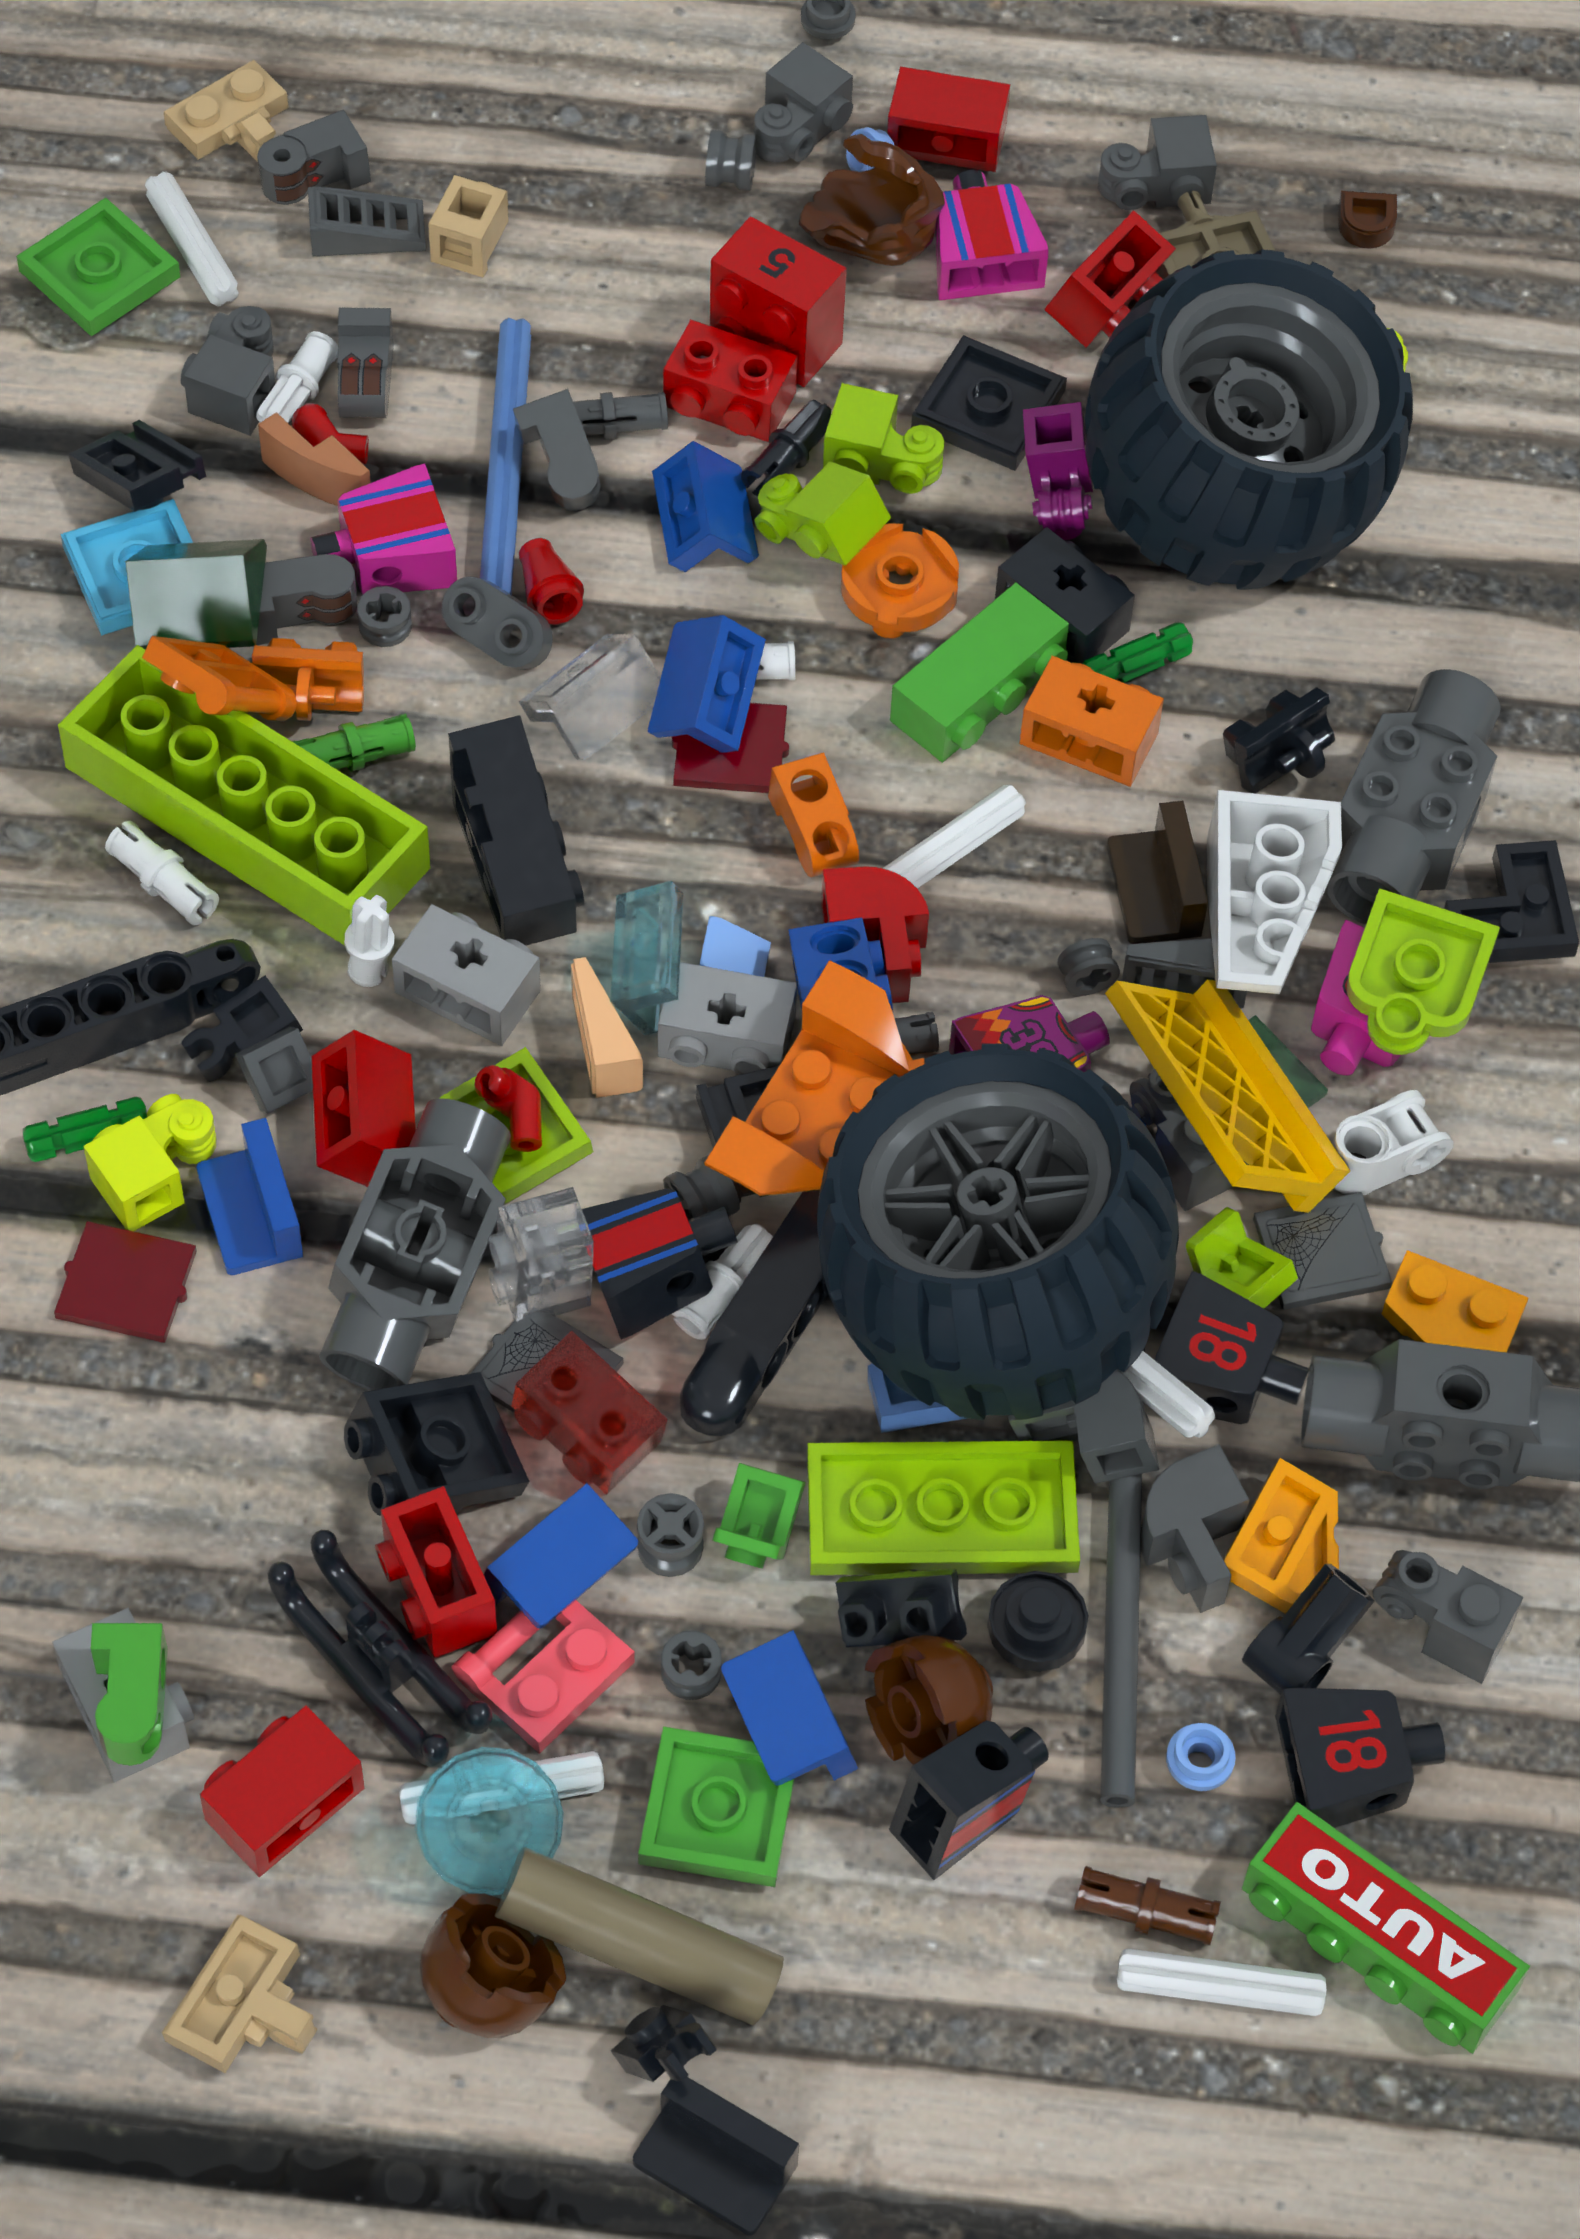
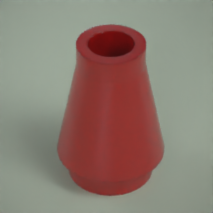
[519,538,584,625]

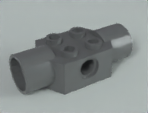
[1327,669,1501,925]
[319,1098,511,1390]
[1301,1339,1580,1489]

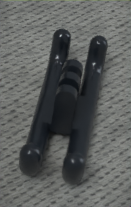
[268,1529,492,1767]

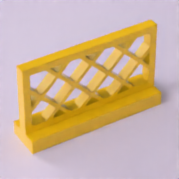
[1105,979,1350,1213]

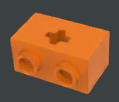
[1019,656,1164,787]

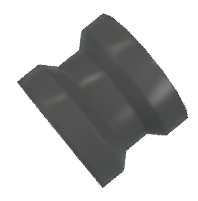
[705,130,757,191]
[663,1155,740,1220]
[637,1493,704,1577]

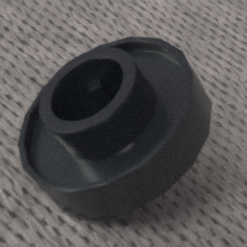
[987,1571,1088,1672]

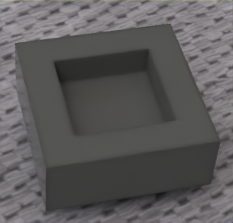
[235,1026,313,1113]

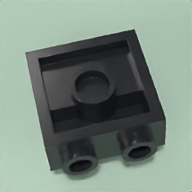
[344,1372,530,1516]

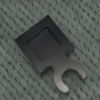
[181,975,303,1082]
[610,2005,717,2082]

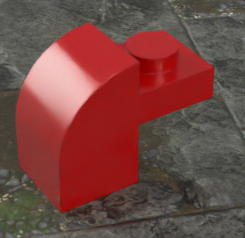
[821,866,929,1003]

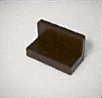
[1107,800,1208,944]

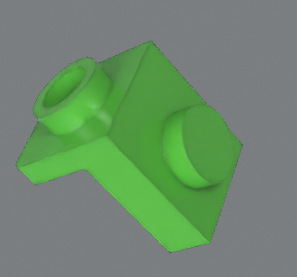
[712,1463,806,1569]

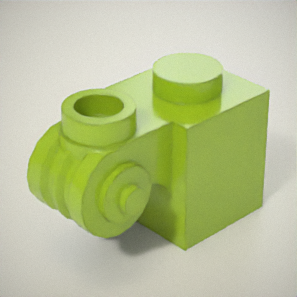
[823,383,944,494]
[754,461,891,566]

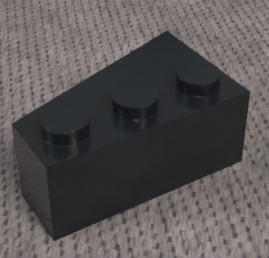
[448,715,584,946]

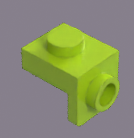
[1185,1207,1298,1308]

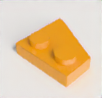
[1381,1250,1529,1353]
[1223,1458,1339,1614]

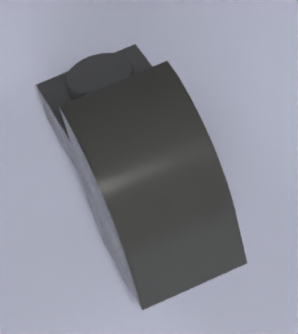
[1008,1369,1159,1484]
[1141,1444,1249,1613]

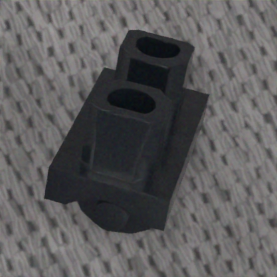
[1223,687,1335,794]
[835,1569,967,1648]

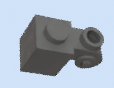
[754,42,853,163]
[1098,115,1217,210]
[181,306,276,436]
[1130,1069,1244,1211]
[1372,1550,1524,1684]

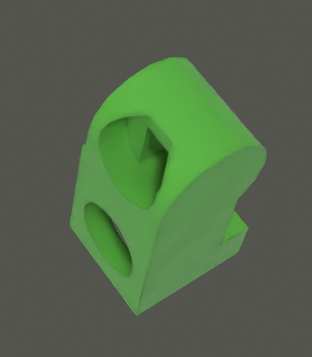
[91,1623,168,1766]

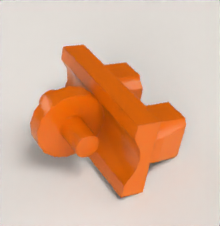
[252,638,364,721]

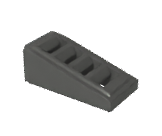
[308,187,426,256]
[1122,938,1247,1009]

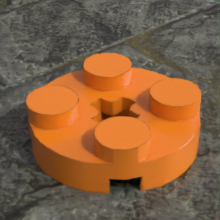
[841,523,959,638]

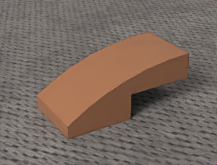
[258,412,371,506]

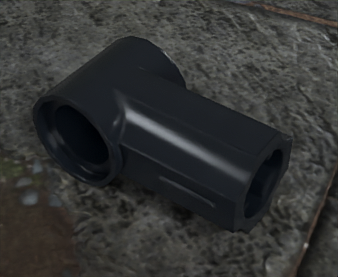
[1242,1564,1375,1695]

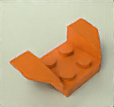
[705,960,910,1196]

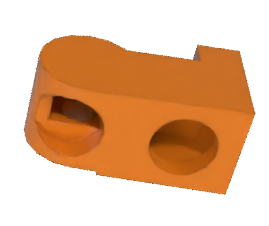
[768,752,859,878]

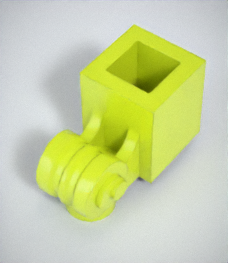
[83,1094,217,1231]

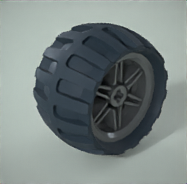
[1085,249,1413,590]
[817,1044,1179,1420]

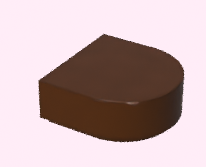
[1339,191,1397,248]

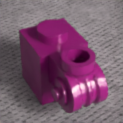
[1023,402,1093,540]

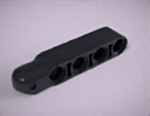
[0,939,261,1095]
[680,1189,828,1436]

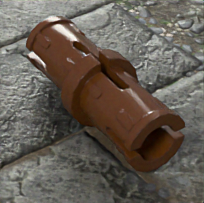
[1074,1866,1221,1946]

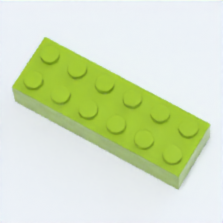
[58,645,431,946]

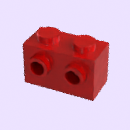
[887,66,1011,172]
[1044,210,1176,348]
[663,319,798,442]
[311,1030,416,1187]
[375,1486,497,1658]
[199,1705,365,1878]

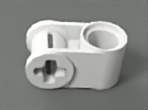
[1332,1090,1454,1195]

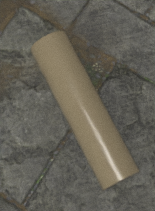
[495,1847,784,2026]

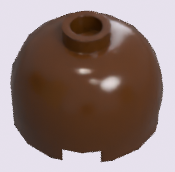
[865,1635,993,1765]
[420,1893,566,2038]

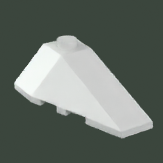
[1207,790,1342,994]

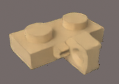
[163,60,288,162]
[162,1914,317,2073]

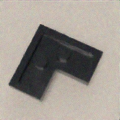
[1444,840,1579,963]

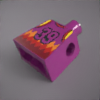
[949,995,1110,1072]

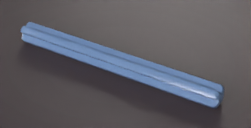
[480,318,531,595]

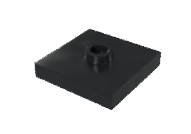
[911,335,1067,471]

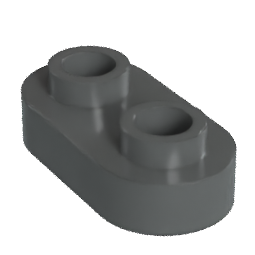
[442,576,553,670]

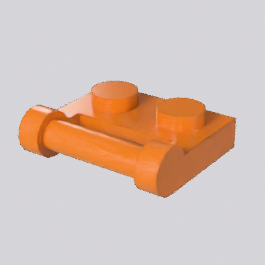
[142,636,297,722]

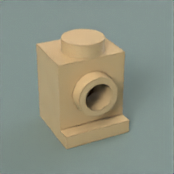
[428,175,508,277]

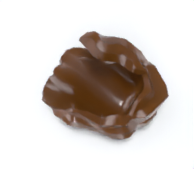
[799,134,945,266]

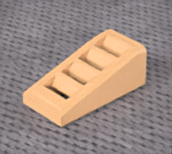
[571,957,643,1098]

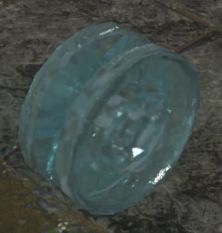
[414,1747,564,1895]

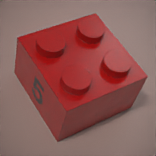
[710,216,847,387]

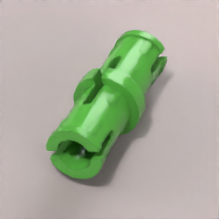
[292,713,416,771]

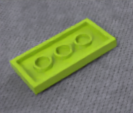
[807,1441,1080,1575]

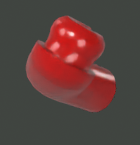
[291,403,369,465]
[474,1065,542,1152]

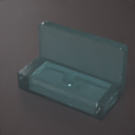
[610,881,684,1036]

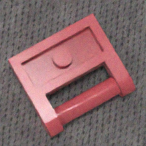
[451,1600,635,1754]

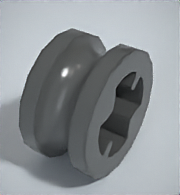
[357,586,412,647]
[1057,938,1120,996]
[661,1630,722,1700]

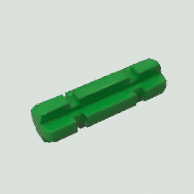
[1082,622,1194,683]
[22,1096,147,1162]

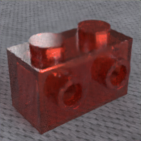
[511,1331,668,1495]

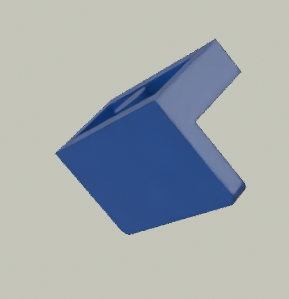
[652,441,759,572]
[648,615,766,753]
[196,1118,303,1275]
[483,1483,638,1629]
[721,1630,859,1786]

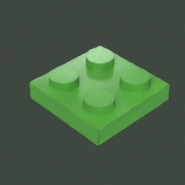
[16,197,180,337]
[638,1726,795,1887]

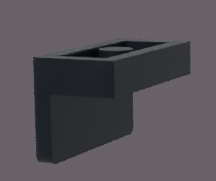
[633,2077,799,2236]

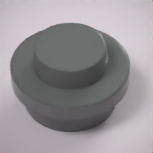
[801,0,856,39]

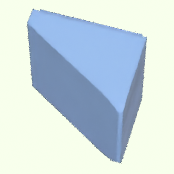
[699,916,771,977]

